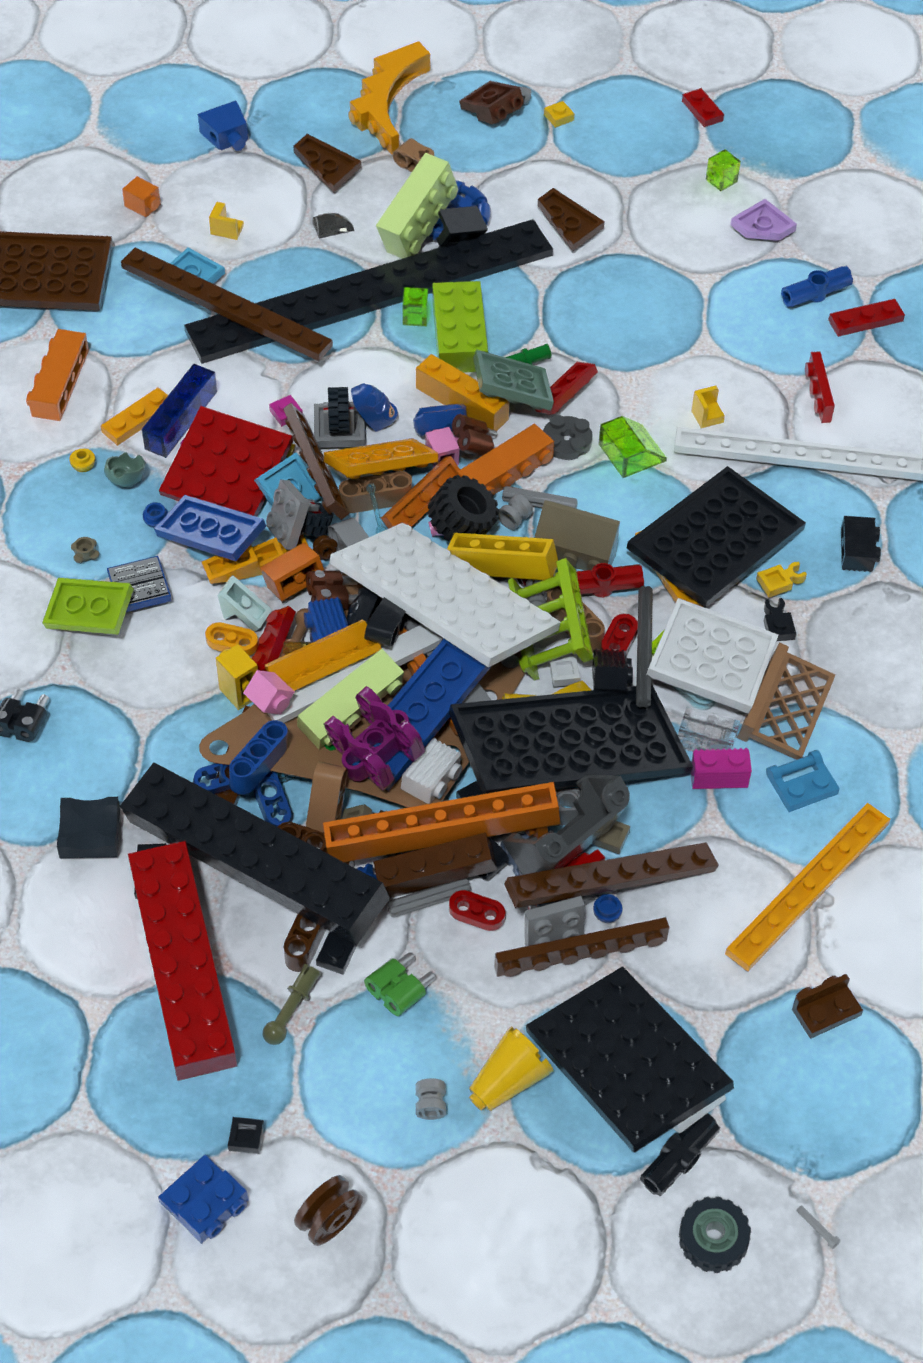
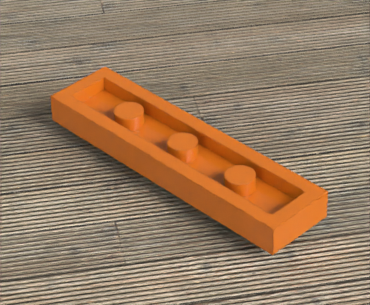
[381,456,460,529]

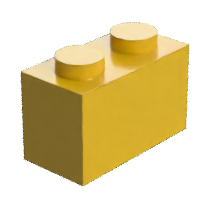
[215,644,258,710]

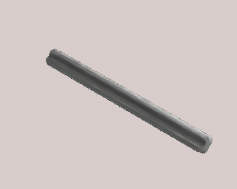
[636,586,653,708]

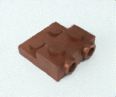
[459,81,524,124]

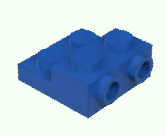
[158,1155,248,1244]

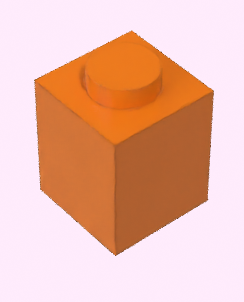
[122,176,161,217]

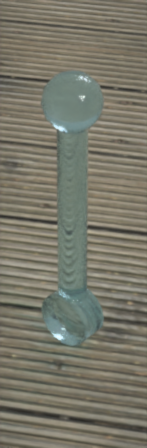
[366,483,387,534]

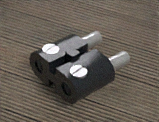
[0,689,50,742]

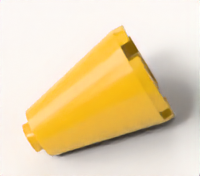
[469,1026,554,1111]

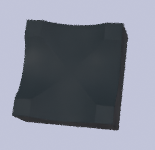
[57,796,120,859]

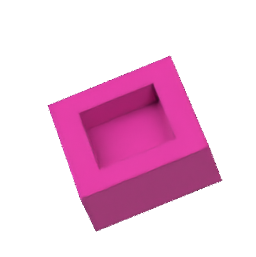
[269,395,303,427]

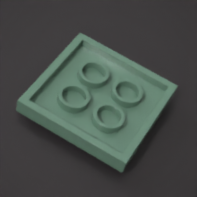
[473,350,554,411]

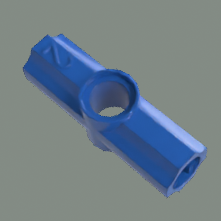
[781,265,853,307]

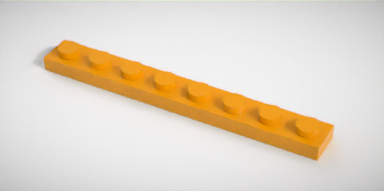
[725,803,890,972]

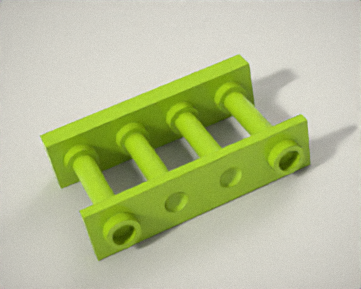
[508,558,594,681]

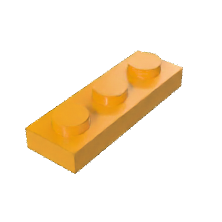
[100,387,175,446]

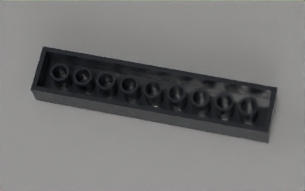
[120,762,390,946]

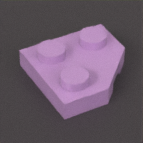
[730,199,797,241]

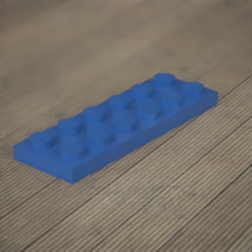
[352,639,491,791]

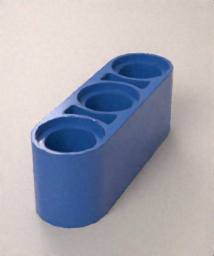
[229,720,288,795]

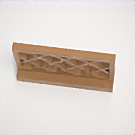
[737,642,836,760]

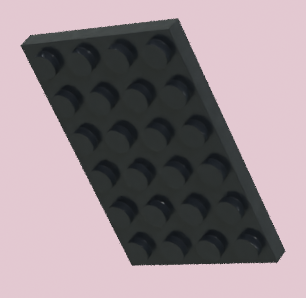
[626,466,806,608]
[526,966,734,1153]

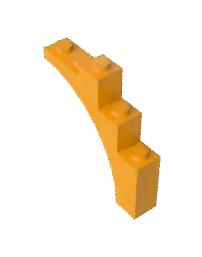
[348,41,430,155]

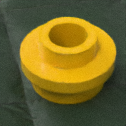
[69,448,95,472]

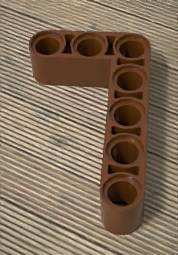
[278,822,355,972]

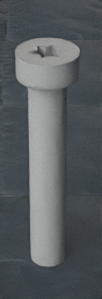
[796,1205,841,1249]

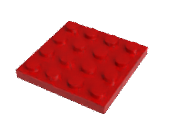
[159,406,294,517]

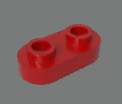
[601,614,638,655]
[449,890,505,931]

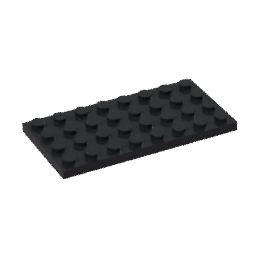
[449,684,693,794]

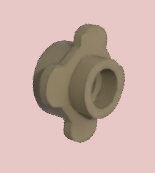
[71,537,99,563]

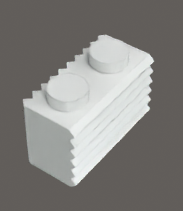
[401,738,462,804]

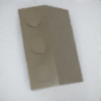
[534,500,620,571]

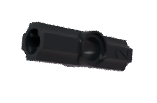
[640,1113,720,1197]

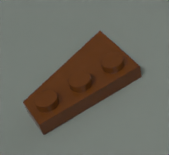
[293,134,361,192]
[537,188,605,251]

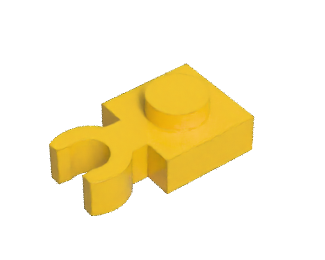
[756,562,807,598]

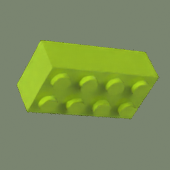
[432,281,488,372]

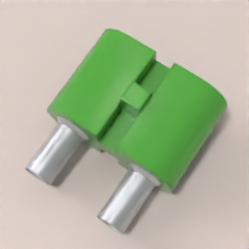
[364,952,436,1016]

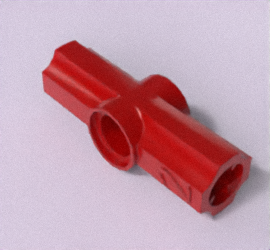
[576,563,644,597]

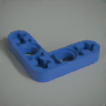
[193,763,292,827]

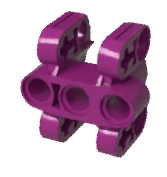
[323,686,425,790]

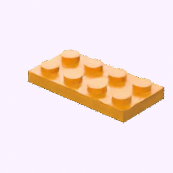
[324,438,438,479]

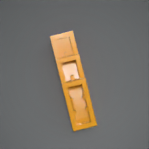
[202,535,308,584]

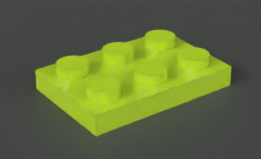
[42,578,134,635]

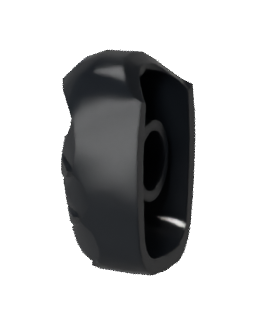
[346,587,381,626]

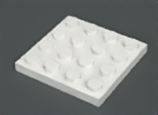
[646,598,778,714]

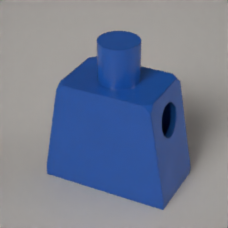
[197,100,248,151]

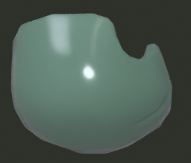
[104,452,146,487]

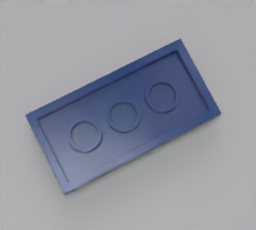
[154,495,266,561]

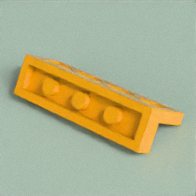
[265,620,382,691]

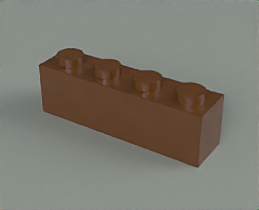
[373,832,498,898]

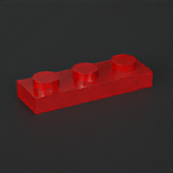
[828,299,905,337]
[805,351,835,423]
[535,362,598,415]
[252,606,296,671]

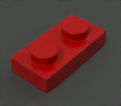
[682,88,724,128]

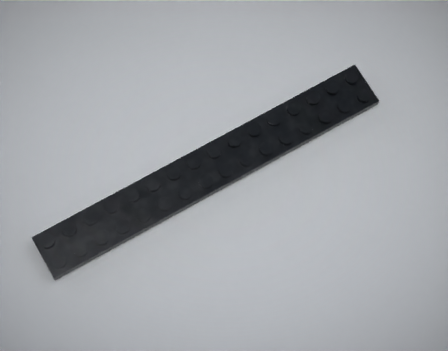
[184,219,553,364]

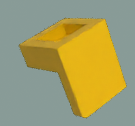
[209,202,244,240]
[691,385,725,428]

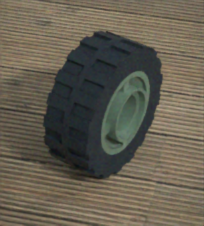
[679,1196,751,1273]

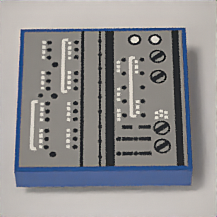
[107,556,172,612]

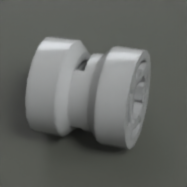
[498,494,533,530]
[416,1078,446,1120]

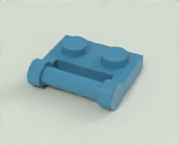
[766,750,840,812]

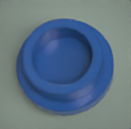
[593,894,622,923]

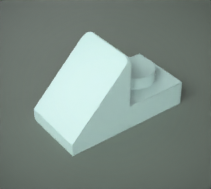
[217,575,272,632]

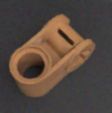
[393,138,435,172]

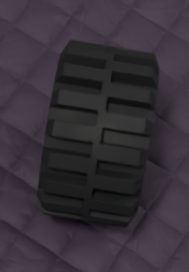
[428,475,499,541]

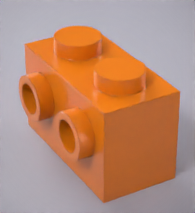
[260,543,324,601]

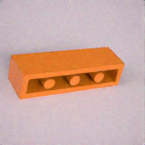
[26,329,89,421]
[457,423,554,495]

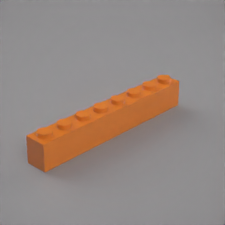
[323,782,560,862]

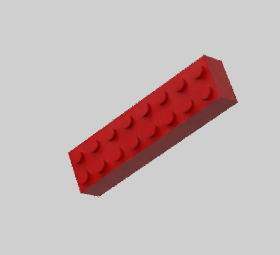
[128,841,237,1081]

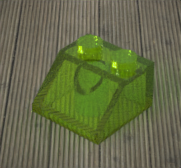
[598,416,667,478]

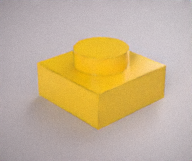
[544,101,575,128]

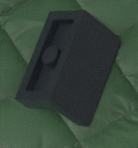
[436,206,488,247]

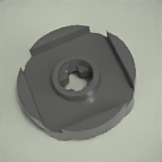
[543,415,593,460]

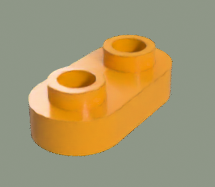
[205,622,258,656]

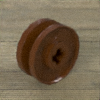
[294,1175,363,1246]

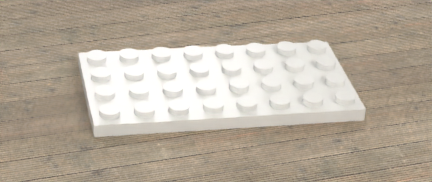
[329,523,560,667]

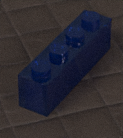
[142,363,217,458]

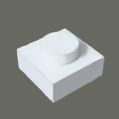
[549,656,581,687]

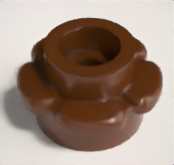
[313,535,338,560]

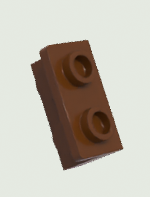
[792,974,863,1039]

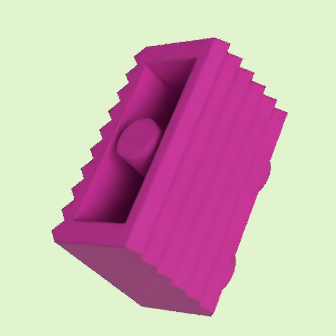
[690,748,752,789]

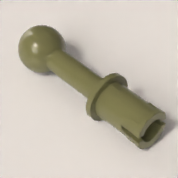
[262,964,321,1045]

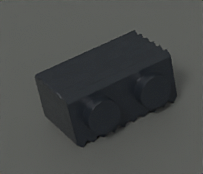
[841,516,881,572]
[592,648,633,691]

